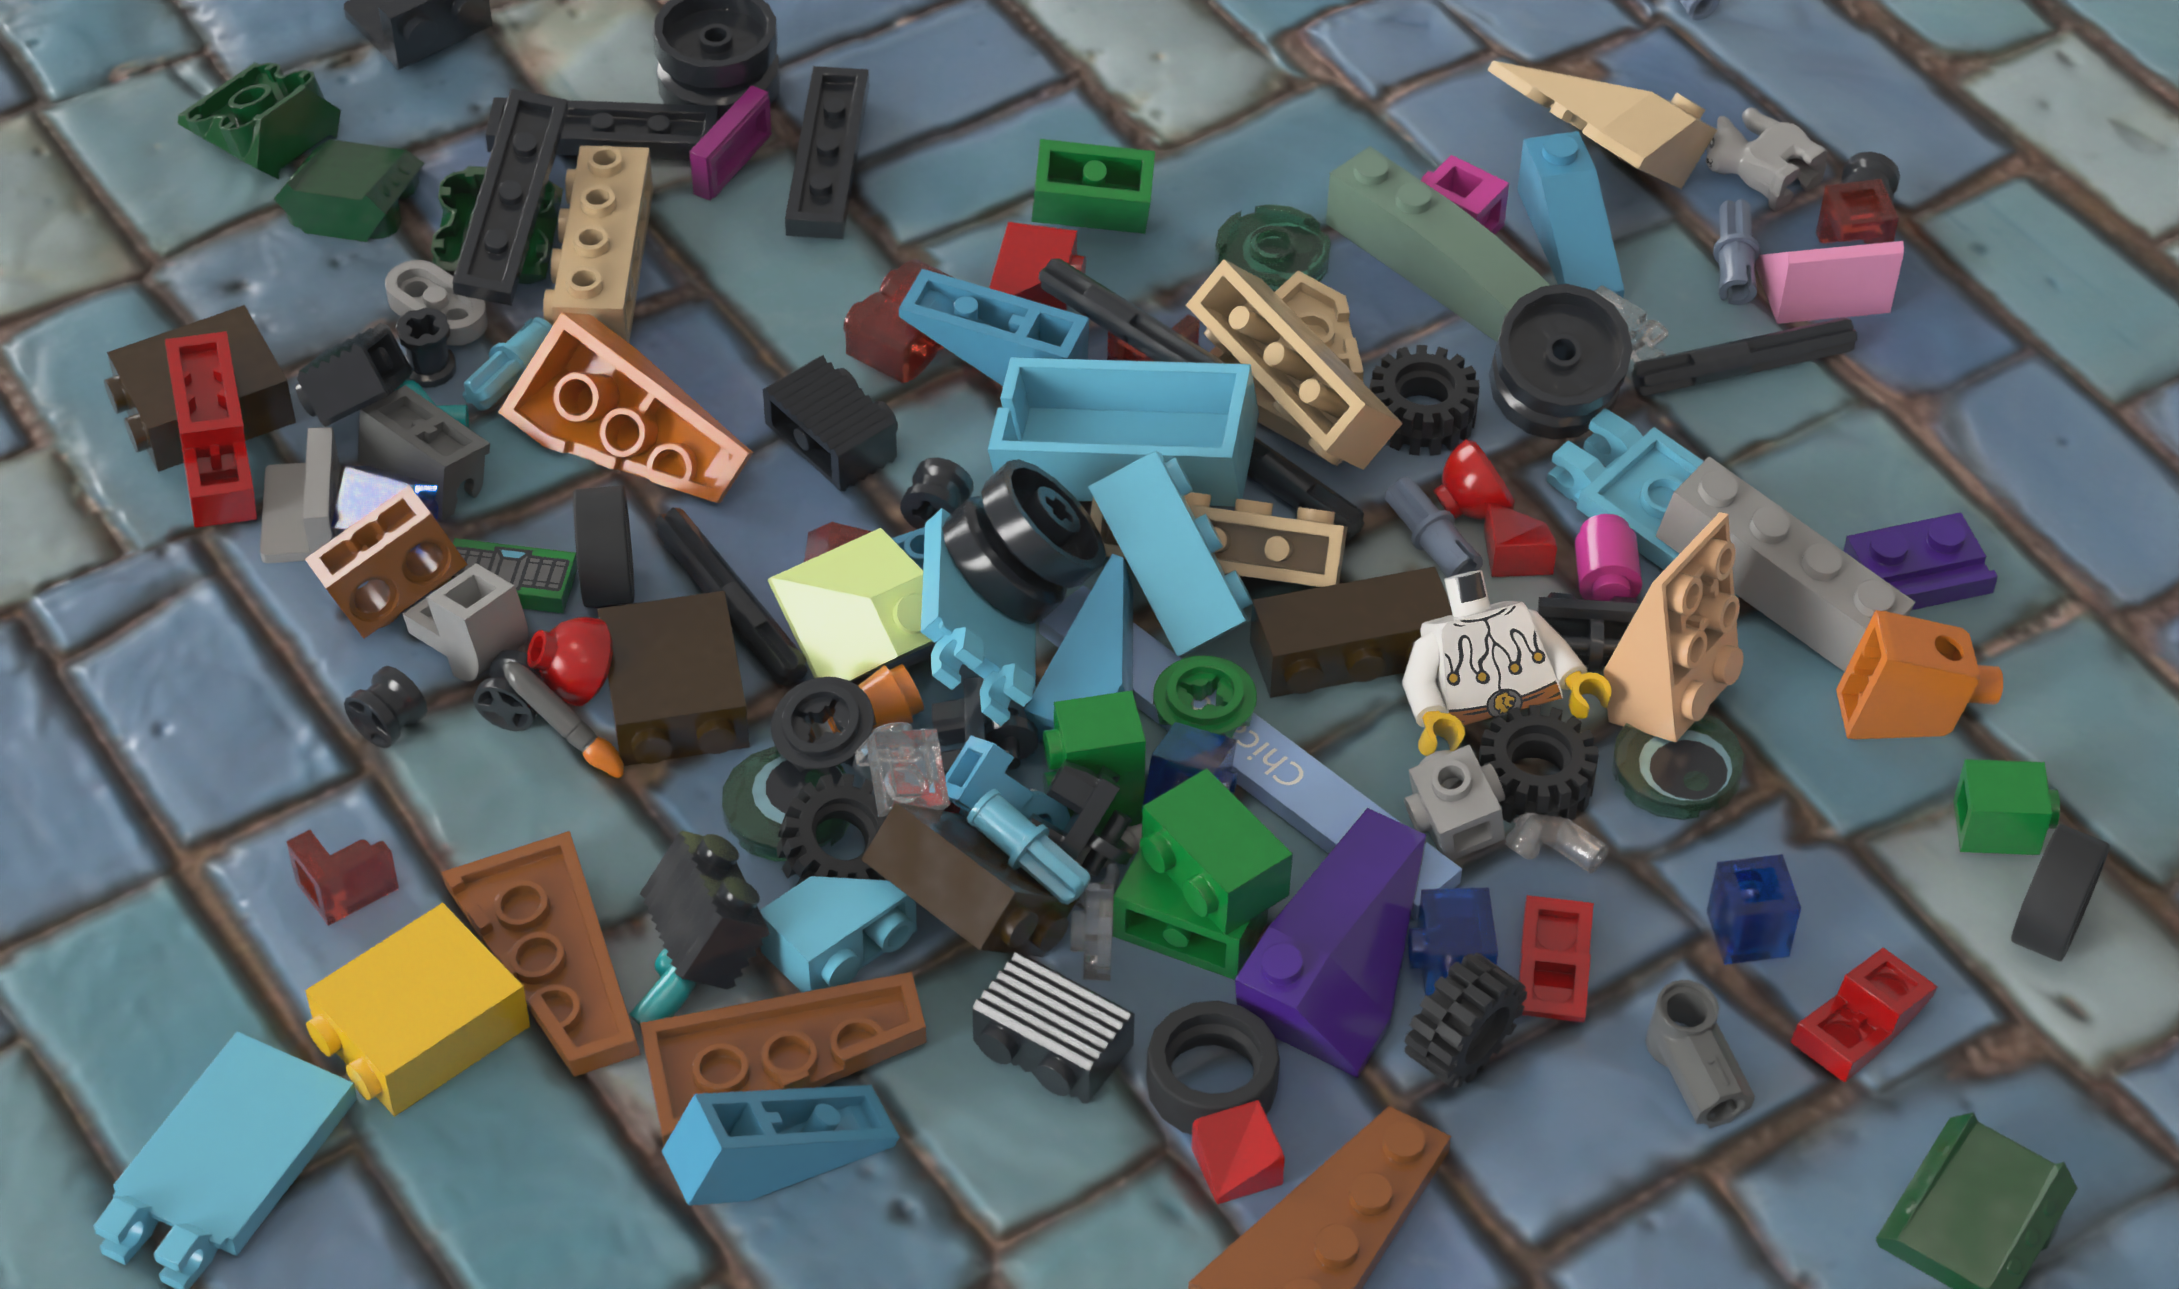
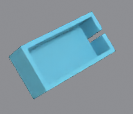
[988,357,1259,507]

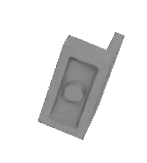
[260,427,341,563]

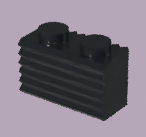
[296,323,413,427]
[762,355,898,492]
[640,830,770,990]
[972,952,1135,1104]

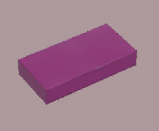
[689,85,772,201]

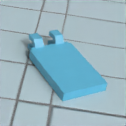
[1546,408,1739,598]
[921,508,1036,726]
[94,1031,357,1289]

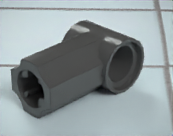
[1645,980,1755,1128]

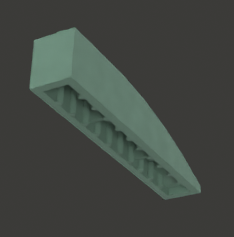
[1326,146,1550,342]

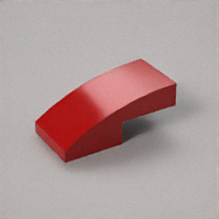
[1518,895,1594,1023]
[1790,947,1938,1083]

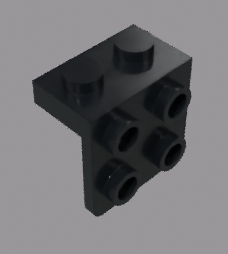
[343,0,493,70]

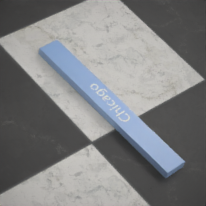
[1039,585,1462,920]

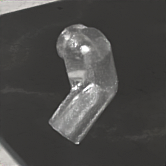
[1505,812,1609,873]

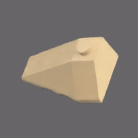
[1487,61,1717,189]

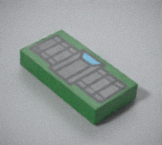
[447,538,578,613]

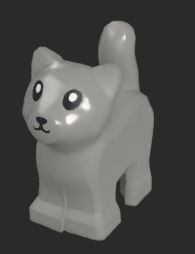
[1706,107,1828,212]

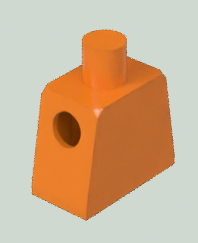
[1836,610,2003,739]

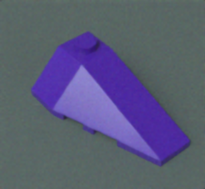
[1235,808,1426,1078]

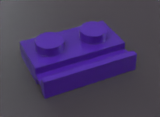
[1843,512,1998,610]

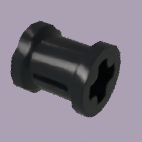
[396,308,456,388]

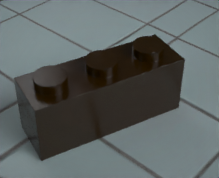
[1250,566,1453,698]

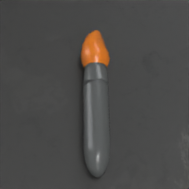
[503,661,624,778]

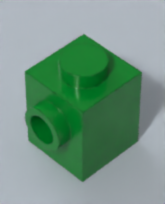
[1953,759,2060,855]

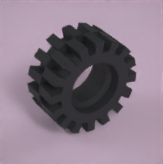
[1370,345,1480,456]
[1478,705,1599,829]
[776,773,893,886]
[1404,953,1527,1088]

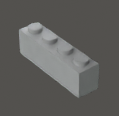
[1655,457,1915,672]

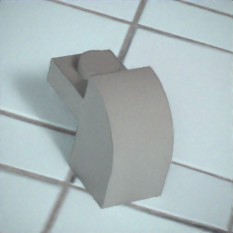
[403,563,528,681]

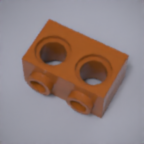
[305,485,468,639]

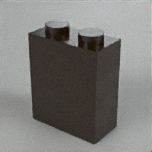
[104,305,296,472]
[597,590,750,766]
[861,802,1077,957]

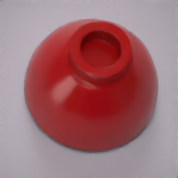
[1433,439,1515,520]
[527,617,613,706]

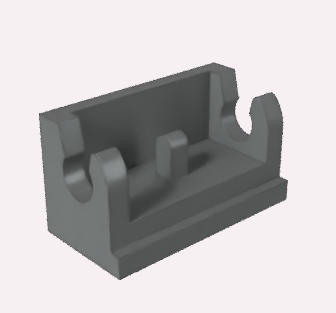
[358,385,490,520]

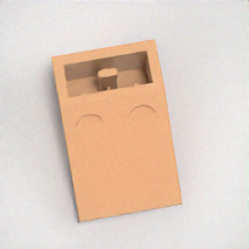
[1603,512,1743,742]

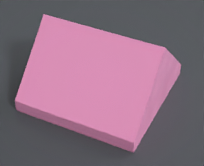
[1755,241,1904,324]

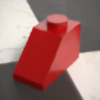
[989,222,1086,311]

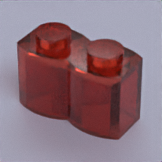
[843,259,954,383]

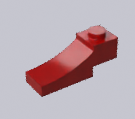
[165,331,257,528]

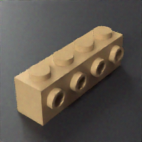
[543,146,653,343]
[1186,259,1403,470]
[1090,492,1347,587]

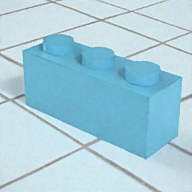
[1088,450,1253,657]

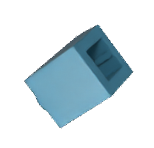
[760,876,917,992]

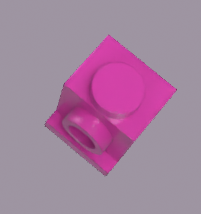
[1421,155,1509,234]

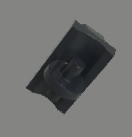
[1537,592,1641,674]
[932,676,1038,787]
[1028,760,1135,877]

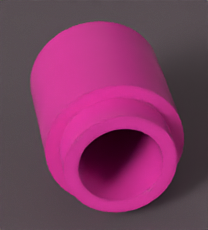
[1575,514,1642,601]

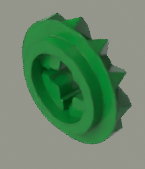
[1153,655,1257,745]

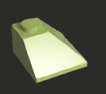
[768,528,935,682]

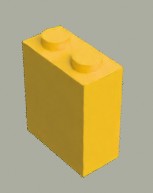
[305,902,530,1117]

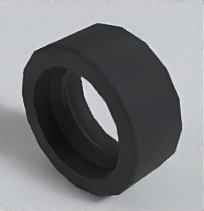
[573,485,635,607]
[2011,824,2110,962]
[1146,1001,1280,1135]

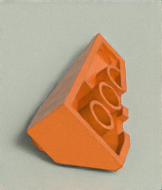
[498,312,753,503]

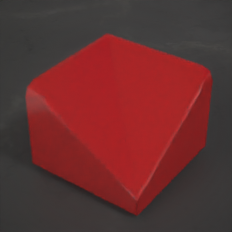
[1484,503,1557,577]
[1191,1100,1285,1205]

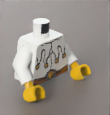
[1402,570,1612,756]

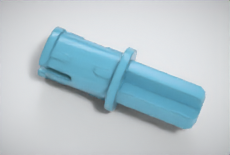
[462,317,552,411]
[967,789,1091,904]

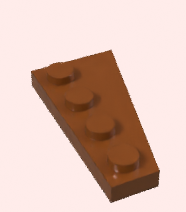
[441,831,641,1077]
[640,972,927,1146]
[1188,1106,1451,1289]

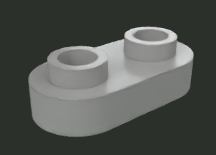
[385,260,488,346]

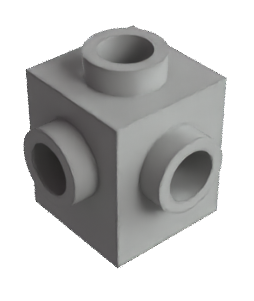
[1404,744,1505,861]

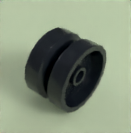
[653,0,780,119]
[1489,284,1633,440]
[942,459,1106,624]

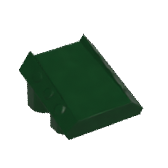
[177,62,341,180]
[274,139,424,242]
[431,166,563,284]
[1875,1112,2078,1289]

